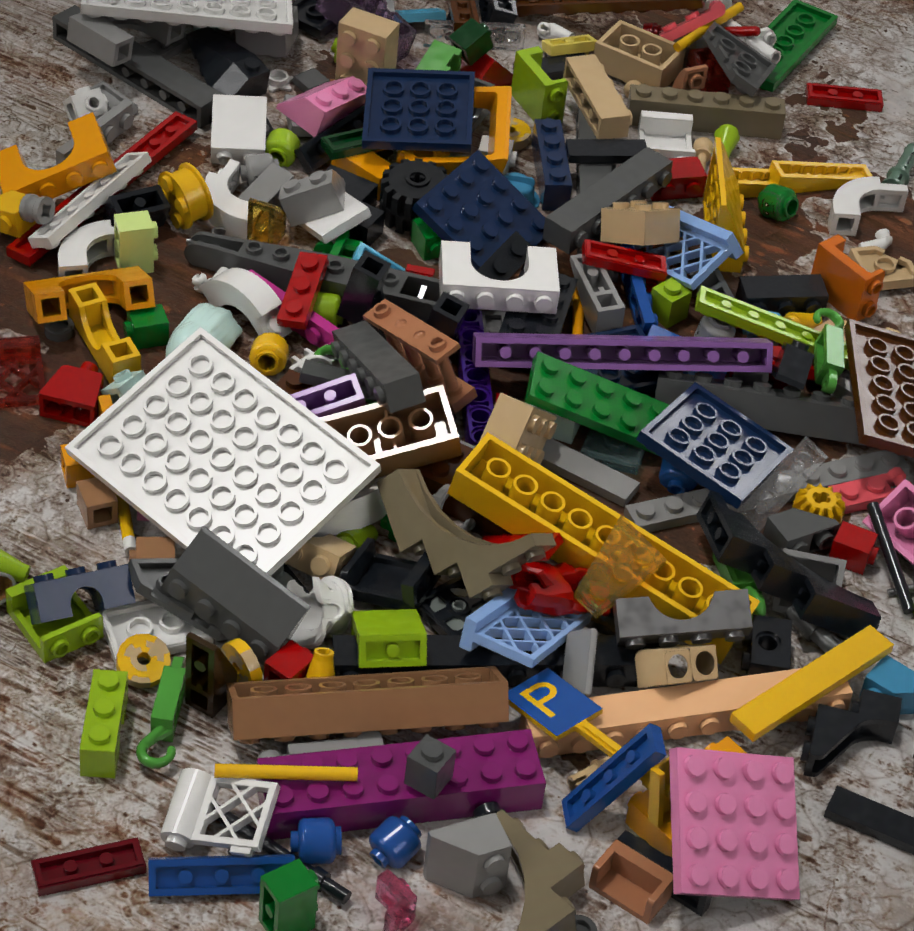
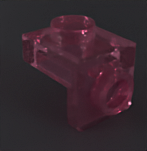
[375,869,417,931]

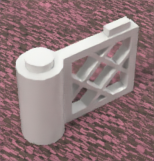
[160,768,281,857]

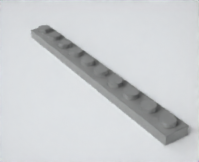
[623,450,910,533]

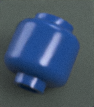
[659,458,698,494]
[369,815,422,869]
[290,817,342,865]

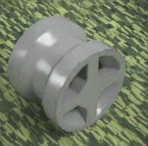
[19,193,55,225]

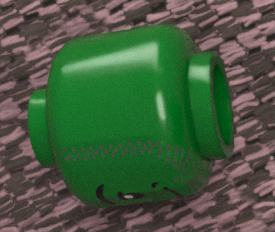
[757,183,799,222]

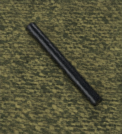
[867,502,914,614]

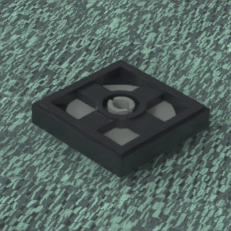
[417,576,489,635]

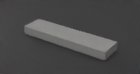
[540,438,640,507]

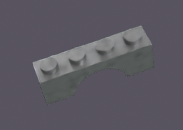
[613,589,753,650]

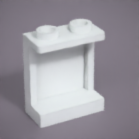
[211,94,267,165]
[637,110,696,159]

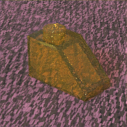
[247,198,286,245]

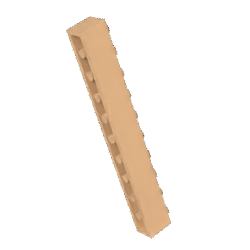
[519,668,853,758]

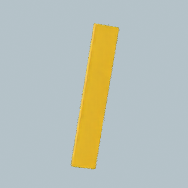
[729,625,894,742]

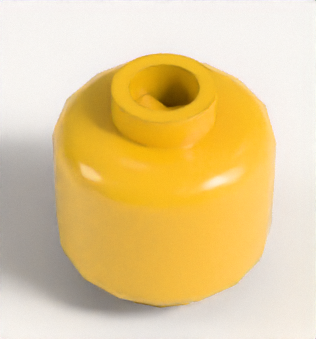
[249,332,289,376]

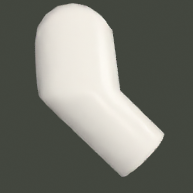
[537,22,575,40]
[858,228,893,249]

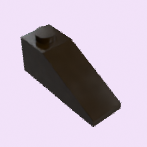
[185,632,237,718]

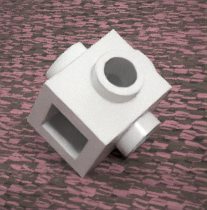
[62,86,109,121]

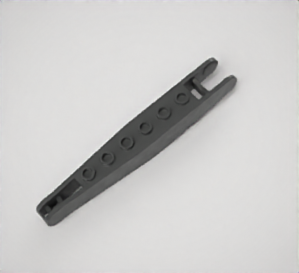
[184,231,440,320]

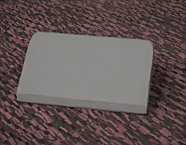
[238,162,294,216]
[562,628,598,697]

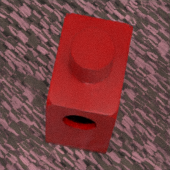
[38,361,104,427]

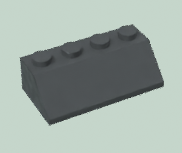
[161,526,311,665]

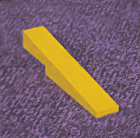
[733,160,872,198]

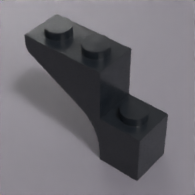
[327,165,385,247]
[800,689,902,777]

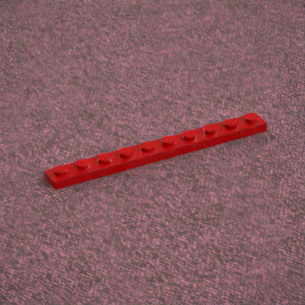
[6,111,197,267]

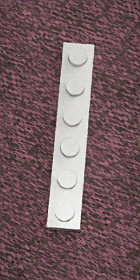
[28,152,152,250]

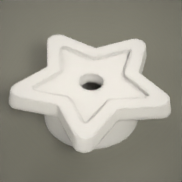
[268,69,293,93]

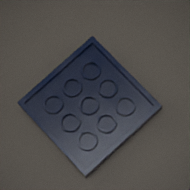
[362,68,475,153]
[411,150,545,271]
[636,382,794,509]

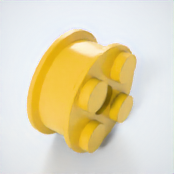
[158,162,214,230]

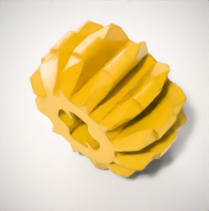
[792,483,845,524]

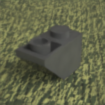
[763,508,840,553]

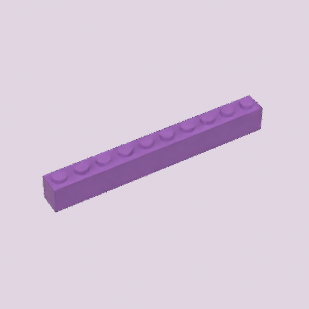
[472,332,773,373]

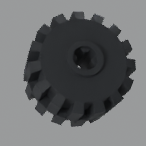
[379,158,448,236]

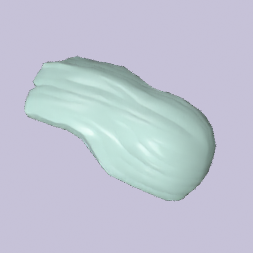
[165,303,243,357]

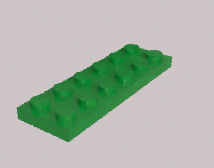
[760,0,838,92]
[525,351,669,456]

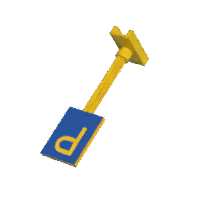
[508,668,671,828]

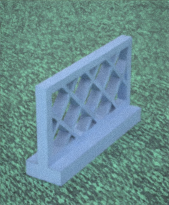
[633,205,744,291]
[459,588,592,668]

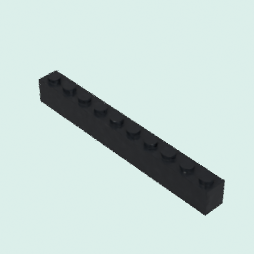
[332,635,662,687]

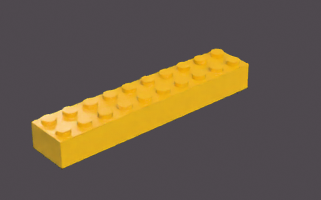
[447,432,760,665]

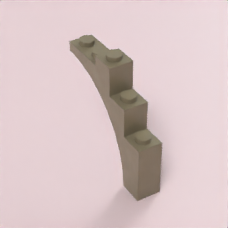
[376,469,556,602]
[496,809,585,931]

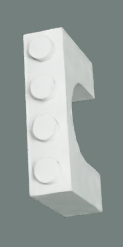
[439,240,560,314]

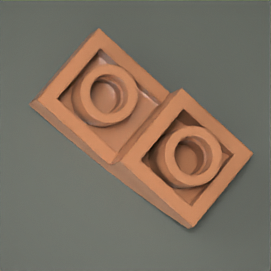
[672,64,708,90]

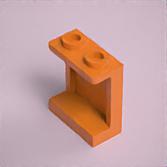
[811,234,885,321]

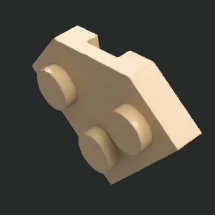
[848,246,914,290]

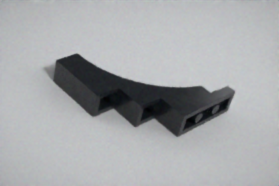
[696,490,882,638]

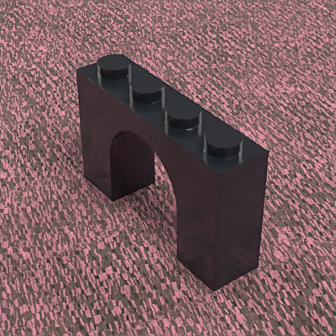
[336,250,470,343]

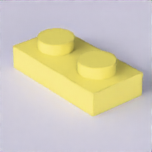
[542,34,597,57]

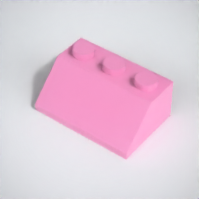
[276,76,367,137]
[862,479,914,566]

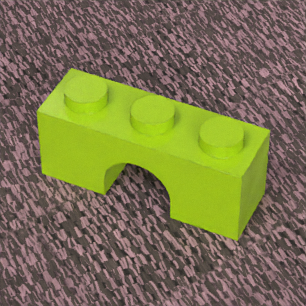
[79,669,128,779]

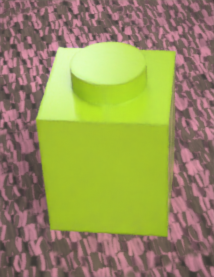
[651,277,692,328]

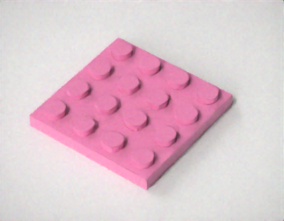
[669,747,800,901]

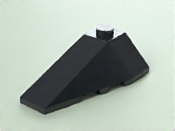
[186,26,270,96]

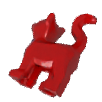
[509,562,610,617]

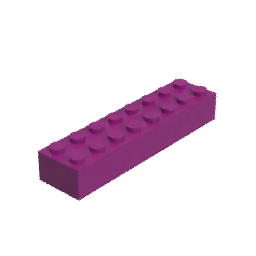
[256,729,546,840]

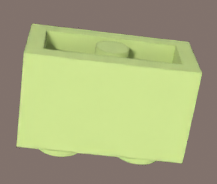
[114,210,158,273]

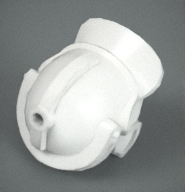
[287,575,354,649]

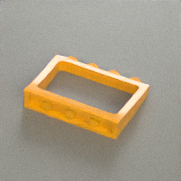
[396,86,512,175]

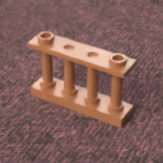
[363,299,477,414]

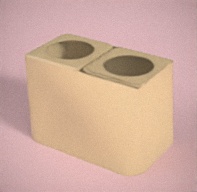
[635,644,718,689]

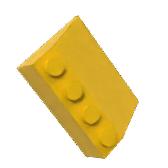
[702,137,749,273]

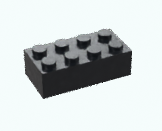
[499,264,578,370]

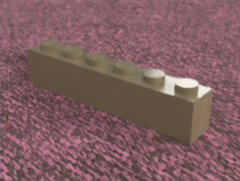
[627,84,786,140]

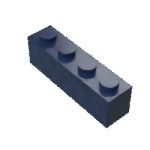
[531,118,572,211]

